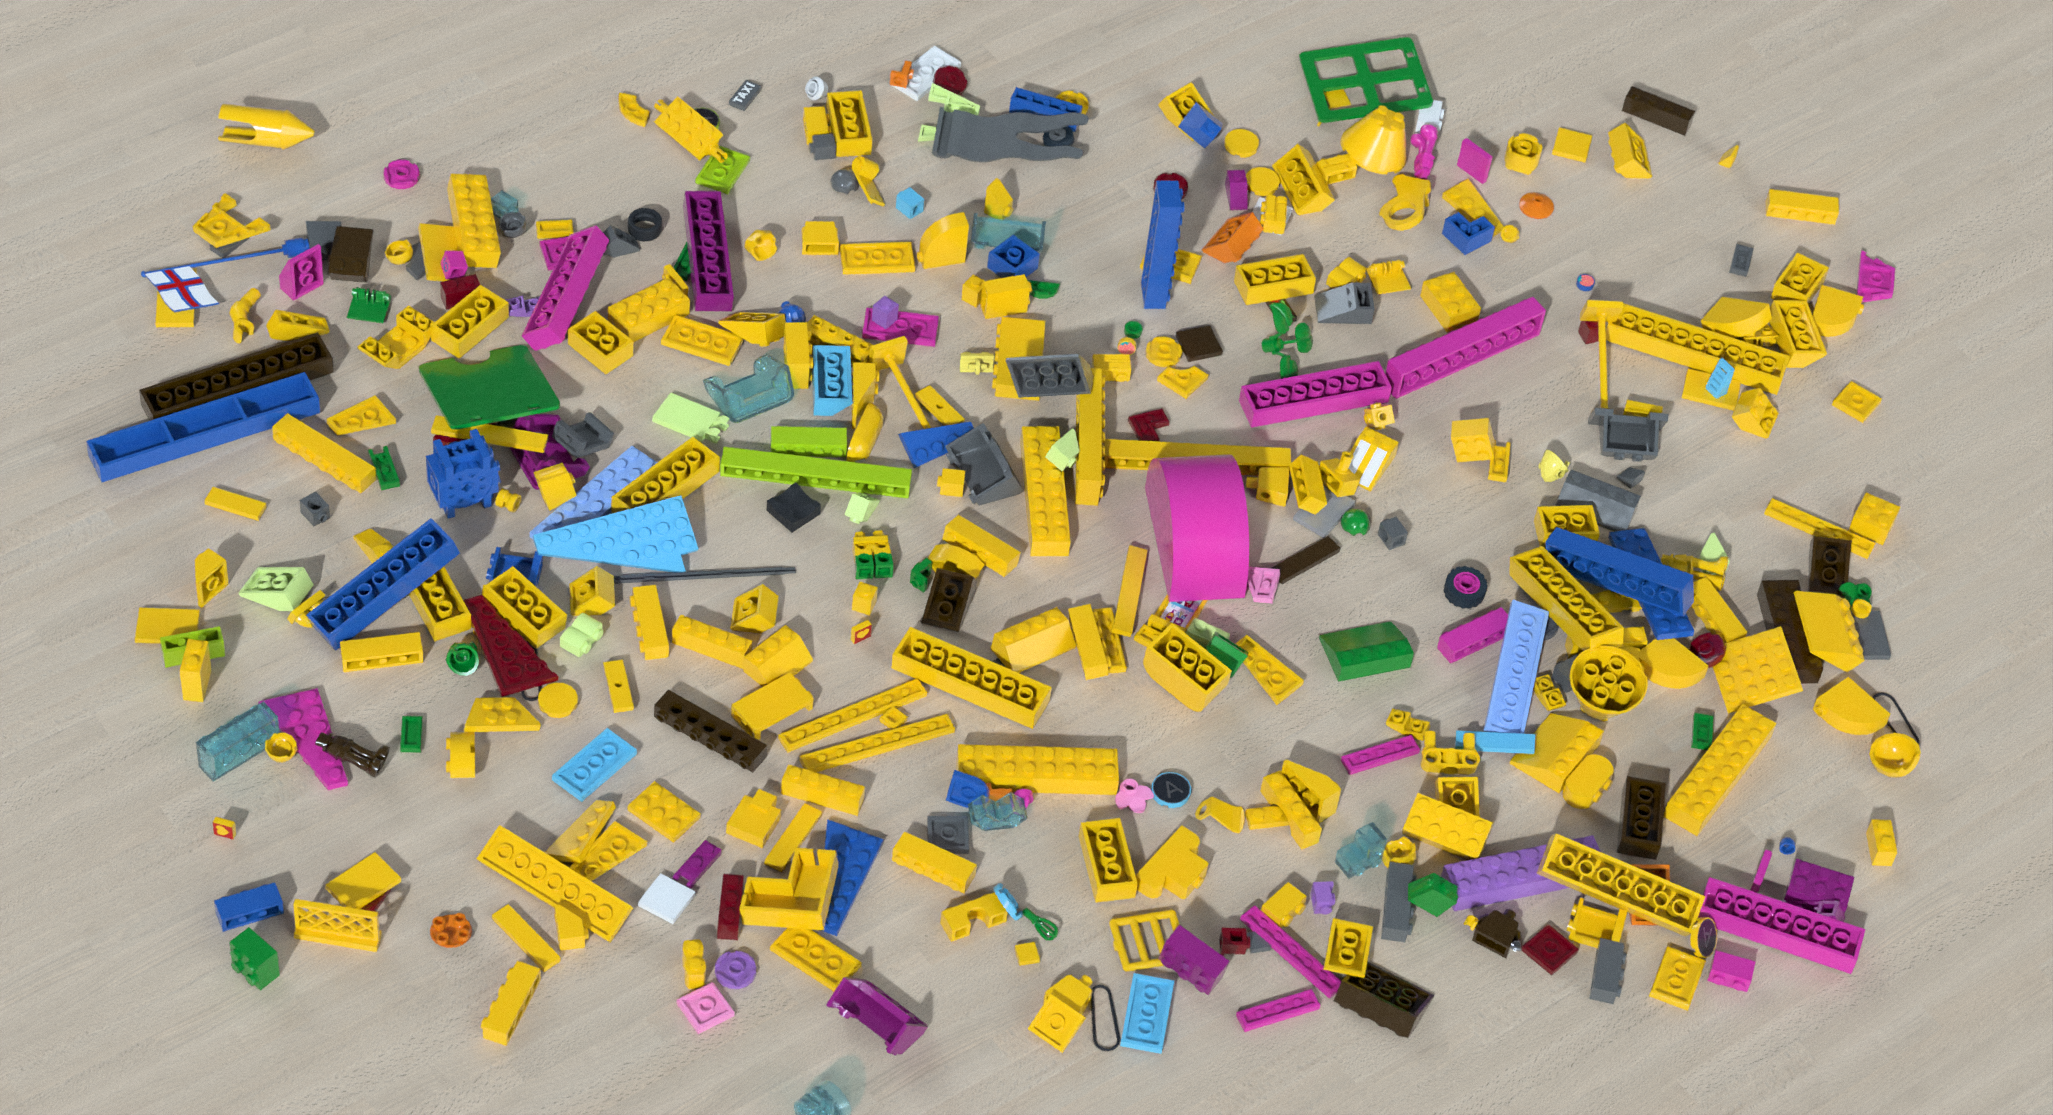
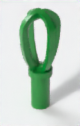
[1022,908,1058,941]

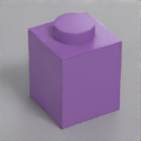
[872,295,899,329]

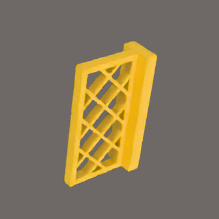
[293,899,382,952]

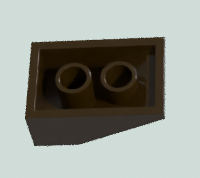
[328,226,374,283]
[1808,536,1851,596]
[921,568,977,632]

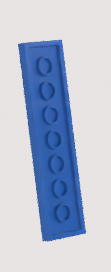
[1608,528,1694,640]

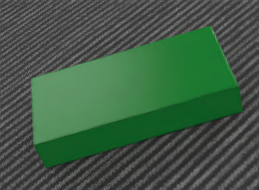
[400,716,423,753]

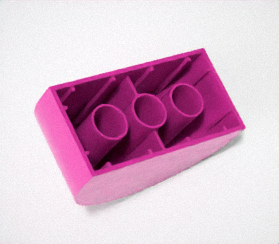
[1145,454,1249,602]

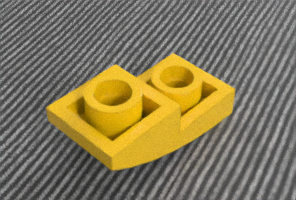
[1533,674,1566,711]
[1386,708,1430,741]

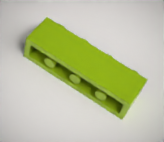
[771,426,847,457]

